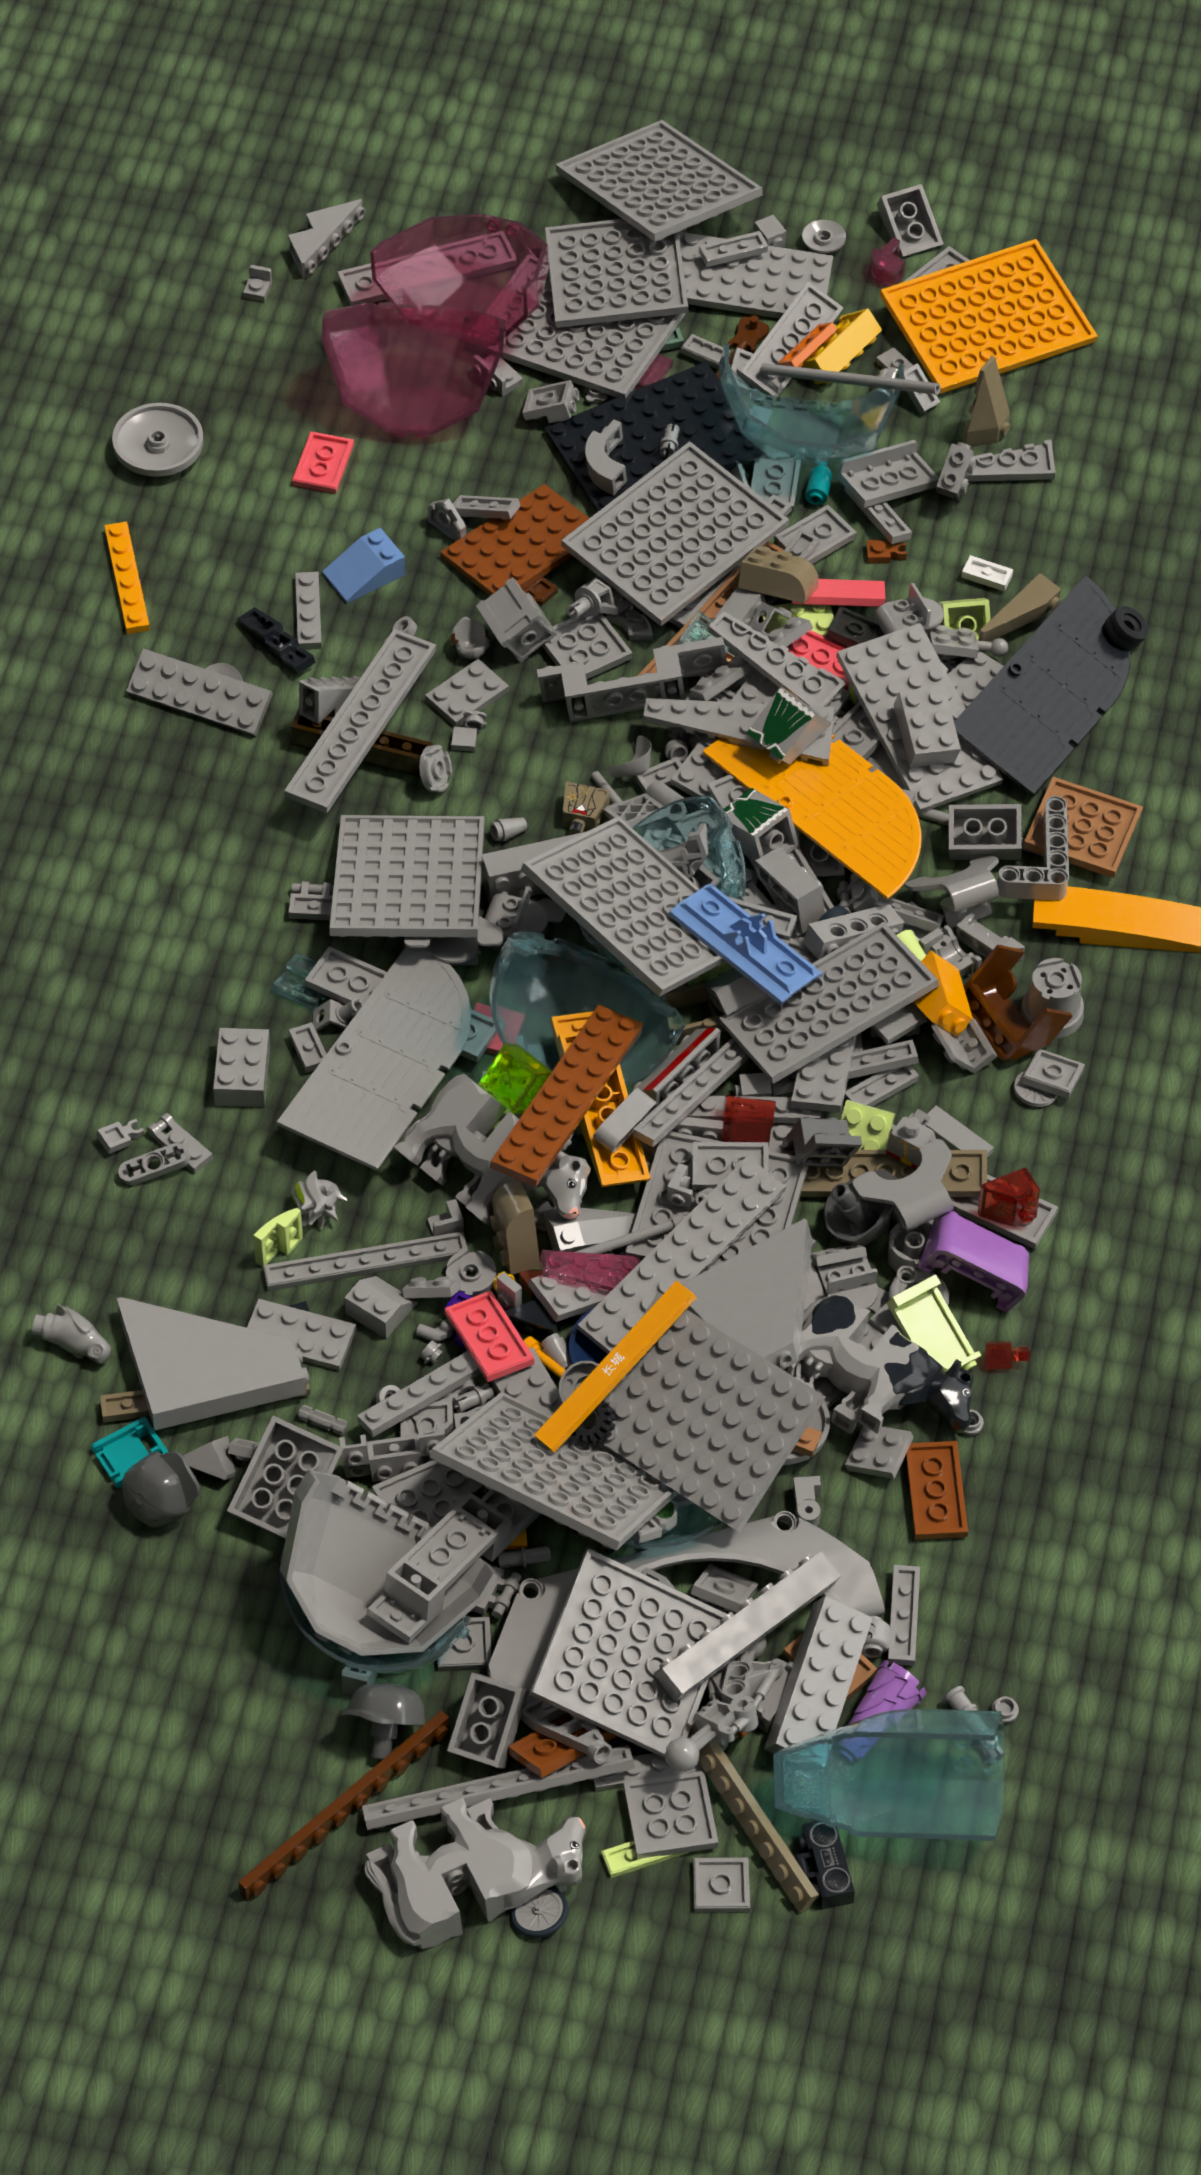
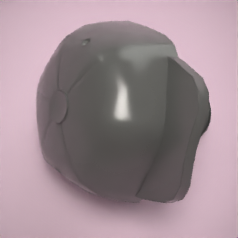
[824,1170,896,1246]
[122,1451,200,1528]
[340,1683,425,1761]

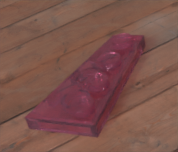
[540,1250,641,1291]

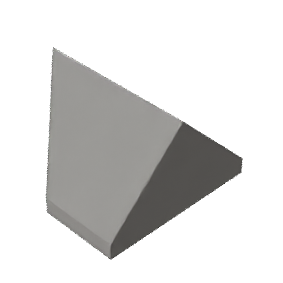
[183,1436,235,1480]

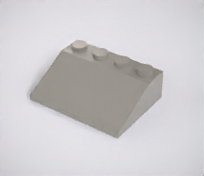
[227,1416,344,1539]

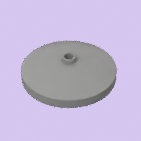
[112,403,204,477]

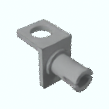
[313,998,363,1032]

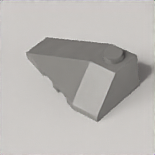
[542,1208,637,1260]

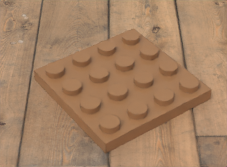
[1023,777,1143,878]

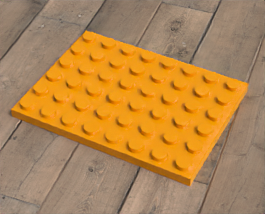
[880,239,1098,394]

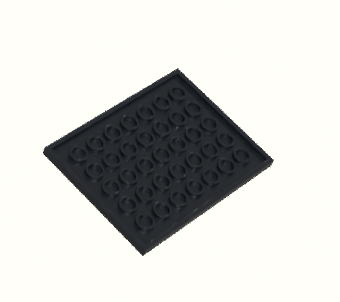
[544,362,766,512]

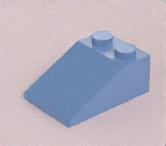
[322,528,405,603]

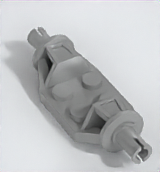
[567,575,633,619]

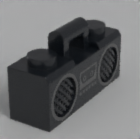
[794,1818,855,1910]

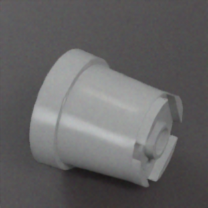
[1020,958,1084,1038]

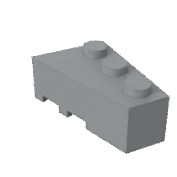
[755,847,825,933]

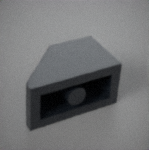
[506,1299,564,1340]

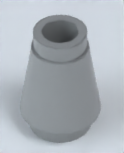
[490,817,527,842]
[540,1333,572,1370]

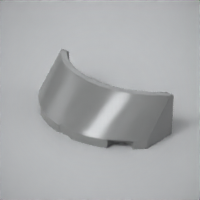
[657,823,708,879]

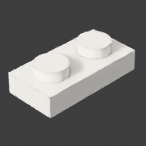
[961,555,1013,592]

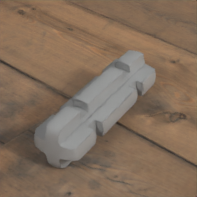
[298,1405,348,1435]

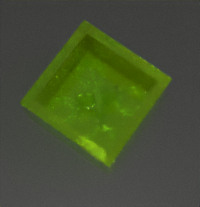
[478,1043,552,1114]

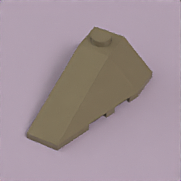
[962,356,1011,447]
[978,573,1061,642]

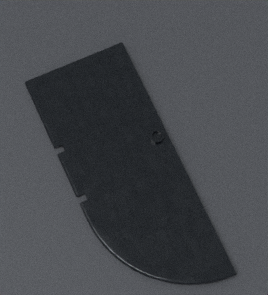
[954,575,1130,796]

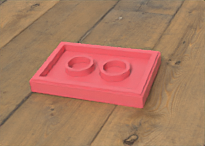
[292,431,354,494]

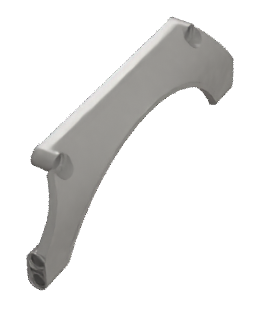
[487,1511,885,1705]

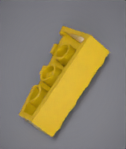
[803,308,882,385]

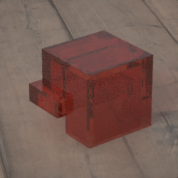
[722,1095,776,1148]

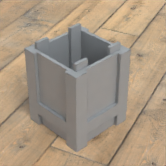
[476,577,558,663]

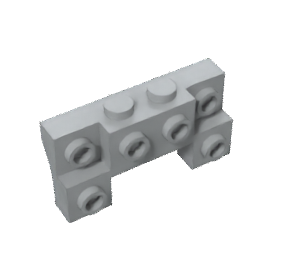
[339,1423,446,1482]

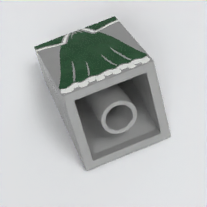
[747,687,831,765]
[716,788,799,865]

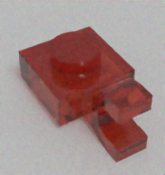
[985,1341,1030,1369]

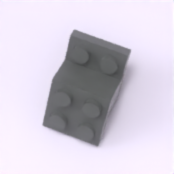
[782,1116,862,1167]

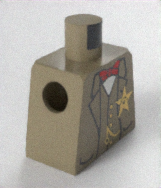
[563,782,610,835]

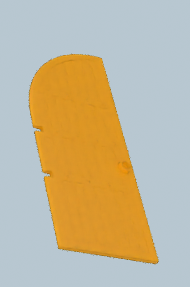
[703,734,922,900]

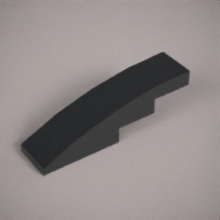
[237,607,316,675]

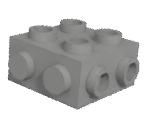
[936,442,976,500]

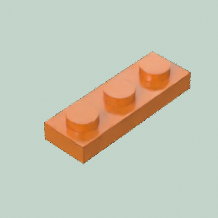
[778,322,837,367]

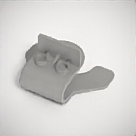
[875,583,961,660]
[904,855,999,928]
[484,888,566,980]
[404,916,503,966]
[853,1139,954,1232]
[815,1256,890,1313]

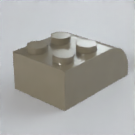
[738,546,819,603]
[490,1179,540,1274]

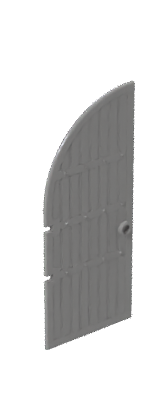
[277,946,471,1170]

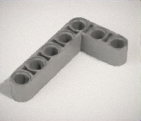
[997,796,1069,900]

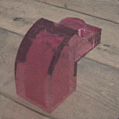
[871,237,905,287]

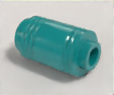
[805,465,833,505]

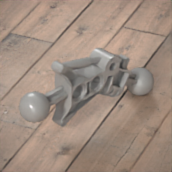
[665,1637,784,1772]

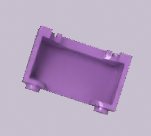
[918,1211,1029,1313]

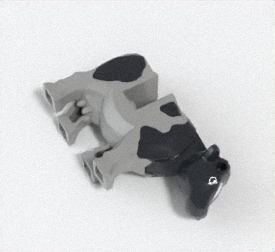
[783,1294,973,1434]

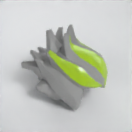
[292,1170,347,1230]

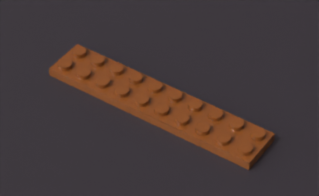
[490,1004,643,1187]

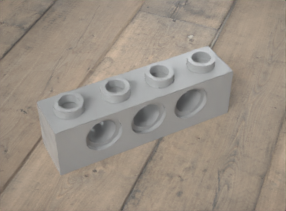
[803,904,905,960]

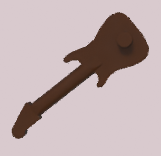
[717,316,770,387]

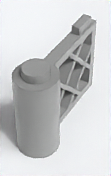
[603,781,688,828]

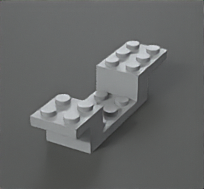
[537,637,727,722]
[367,1490,540,1643]

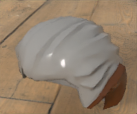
[450,617,490,659]

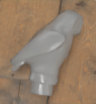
[32,1304,112,1364]

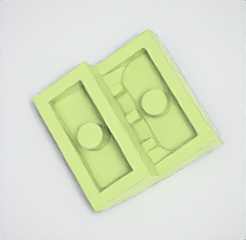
[253,1208,303,1267]

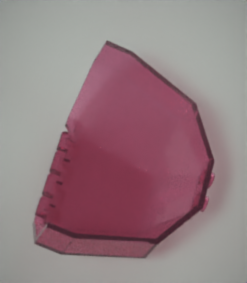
[370,214,549,348]
[322,302,506,438]

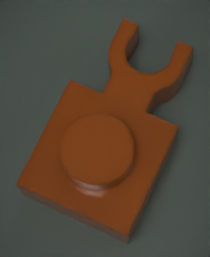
[866,540,907,564]

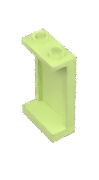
[886,1275,981,1370]

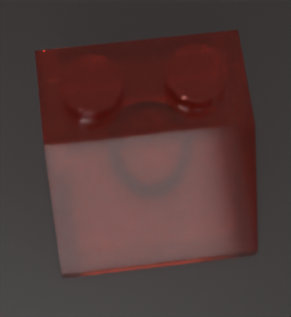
[977,1167,1040,1227]

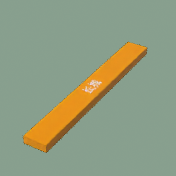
[534,1280,697,1453]

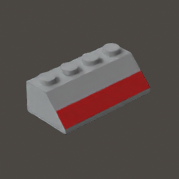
[632,1028,720,1108]

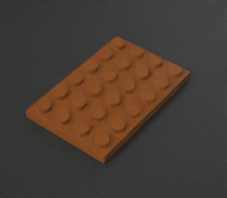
[440,484,590,596]

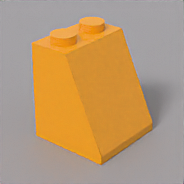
[913,950,973,1037]

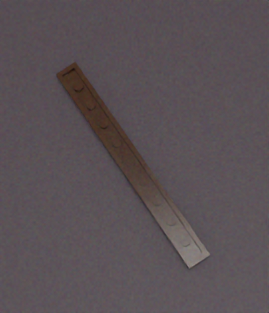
[238,1710,450,1901]

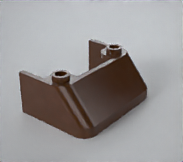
[964,944,1073,1061]

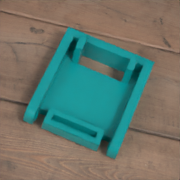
[90,1416,168,1488]

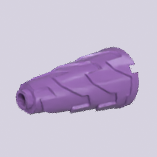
[837,1660,926,1762]

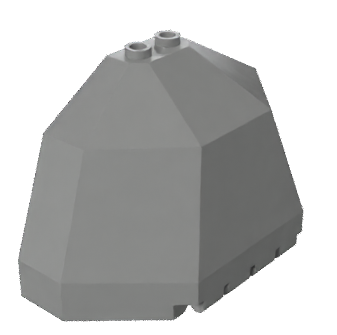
[280,1469,498,1656]

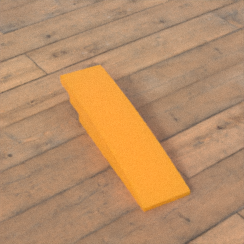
[1032,886,1201,953]
[550,1011,651,1187]

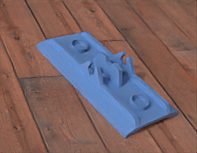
[668,884,823,1005]

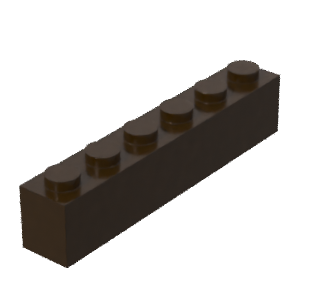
[290,709,433,777]

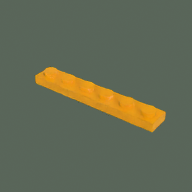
[104,522,150,634]

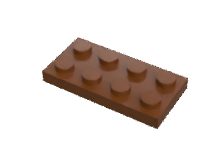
[905,1441,968,1540]
[508,1713,617,1778]

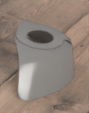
[607,735,651,777]

